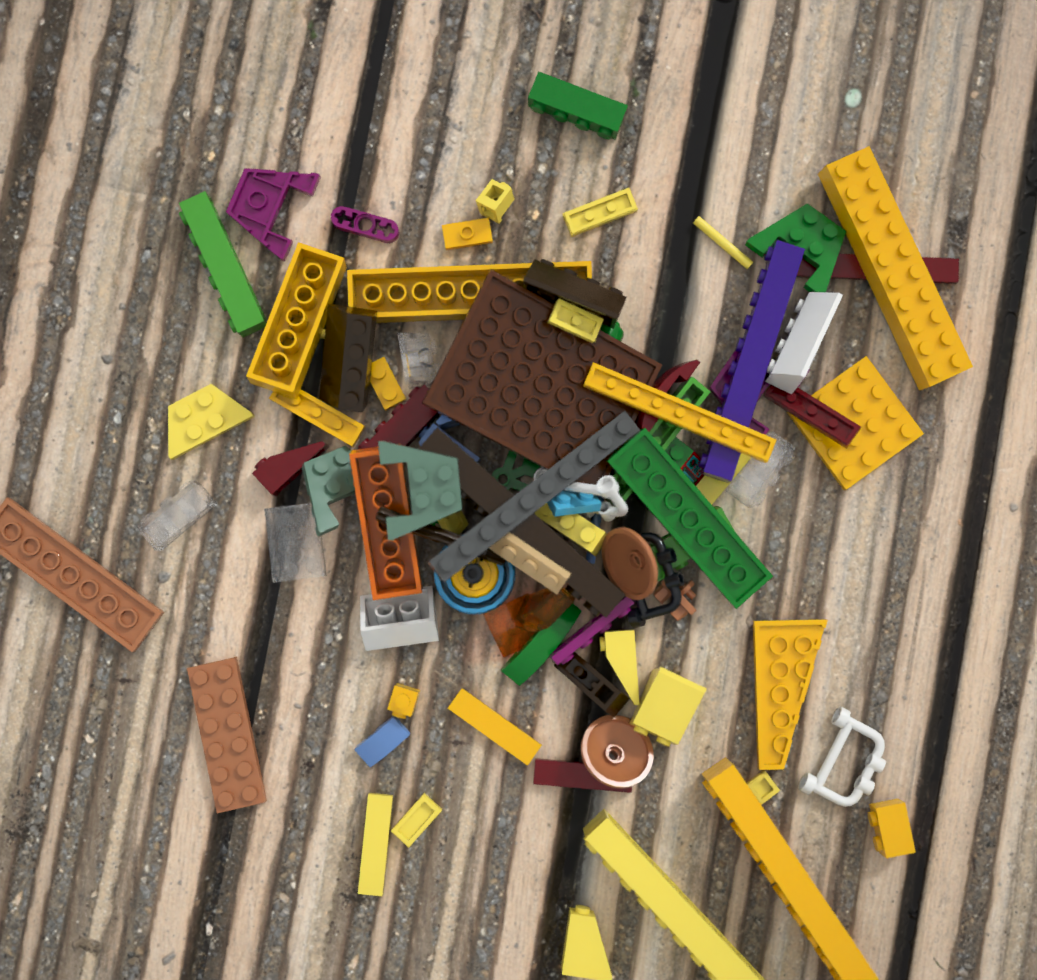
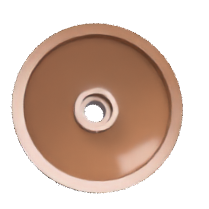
[602,527,658,600]
[581,715,653,788]

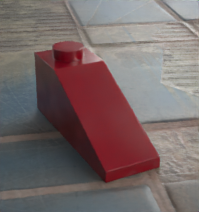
[252,441,329,496]

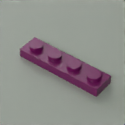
[549,596,634,665]

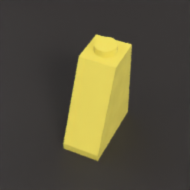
[561,905,612,980]

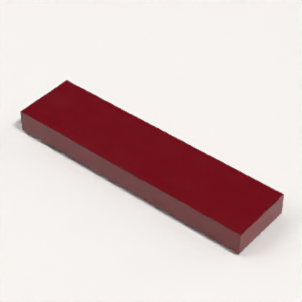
[764,385,861,449]
[533,758,632,793]

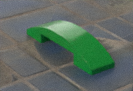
[501,595,581,686]

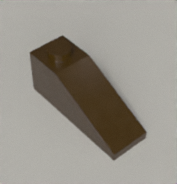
[554,651,630,717]

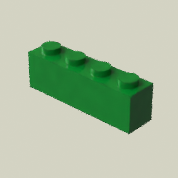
[528,71,628,140]

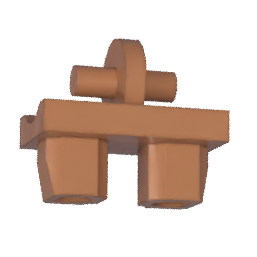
[652,579,697,621]

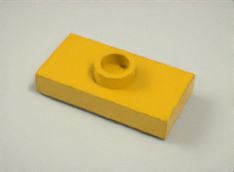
[442,218,493,250]

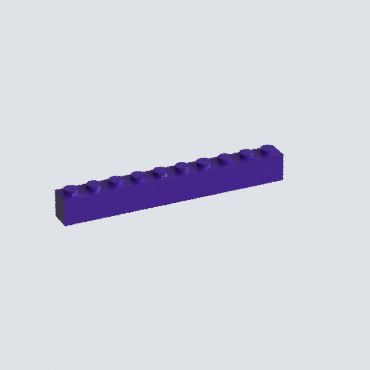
[698,240,805,483]

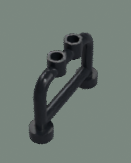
[627,532,685,628]

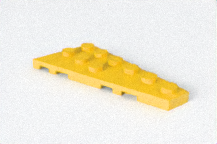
[753,619,828,770]

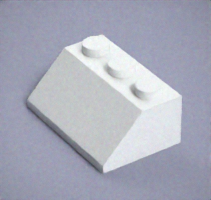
[360,585,439,651]

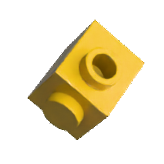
[387,683,420,719]

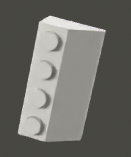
[765,292,843,394]

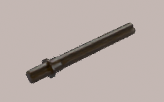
[376,507,506,565]

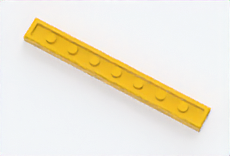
[583,362,776,464]

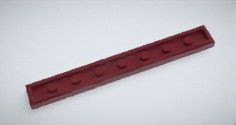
[766,254,959,284]

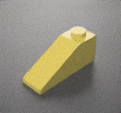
[599,629,640,705]

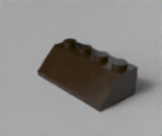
[523,259,627,329]
[319,304,377,412]

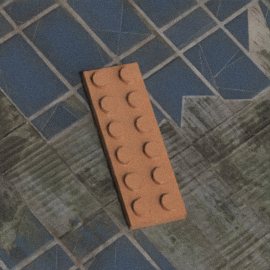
[187,657,267,813]

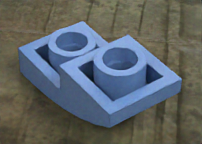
[354,716,410,768]

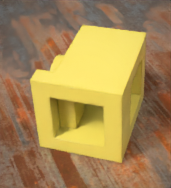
[475,179,515,224]

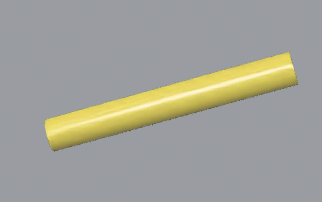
[693,216,753,269]

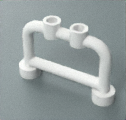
[534,467,628,522]
[798,706,886,807]

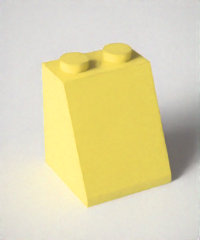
[629,667,707,747]

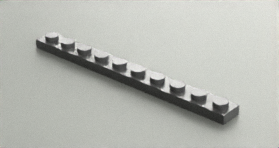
[428,411,640,583]

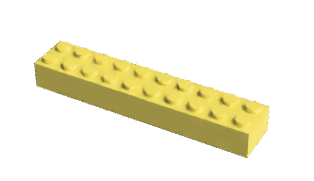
[583,809,765,980]

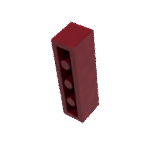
[358,384,440,449]

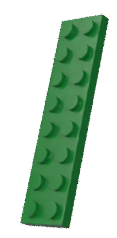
[606,428,773,609]

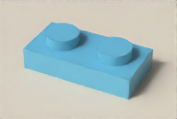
[547,491,602,517]

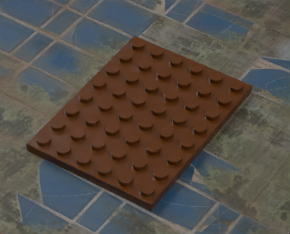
[421,270,662,496]

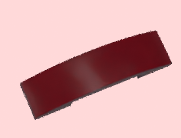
[632,359,701,437]

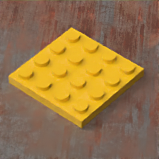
[787,356,924,490]

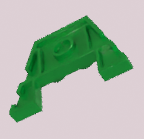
[745,203,846,292]

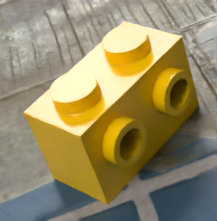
[868,798,916,858]

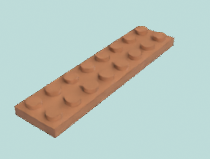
[0,498,164,652]

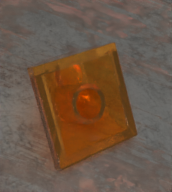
[483,593,542,658]

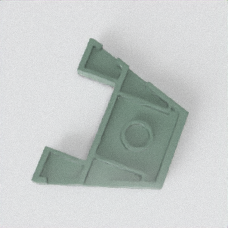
[378,441,463,541]
[302,446,355,537]

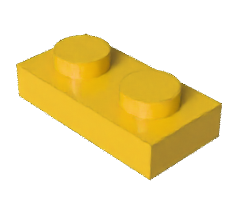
[370,357,407,411]

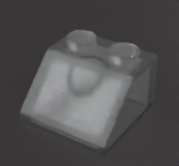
[397,332,440,389]

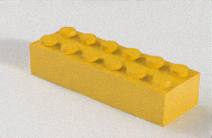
[246,242,347,399]

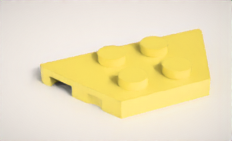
[168,384,255,460]

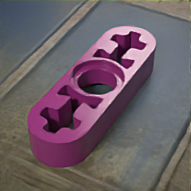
[331,206,399,243]

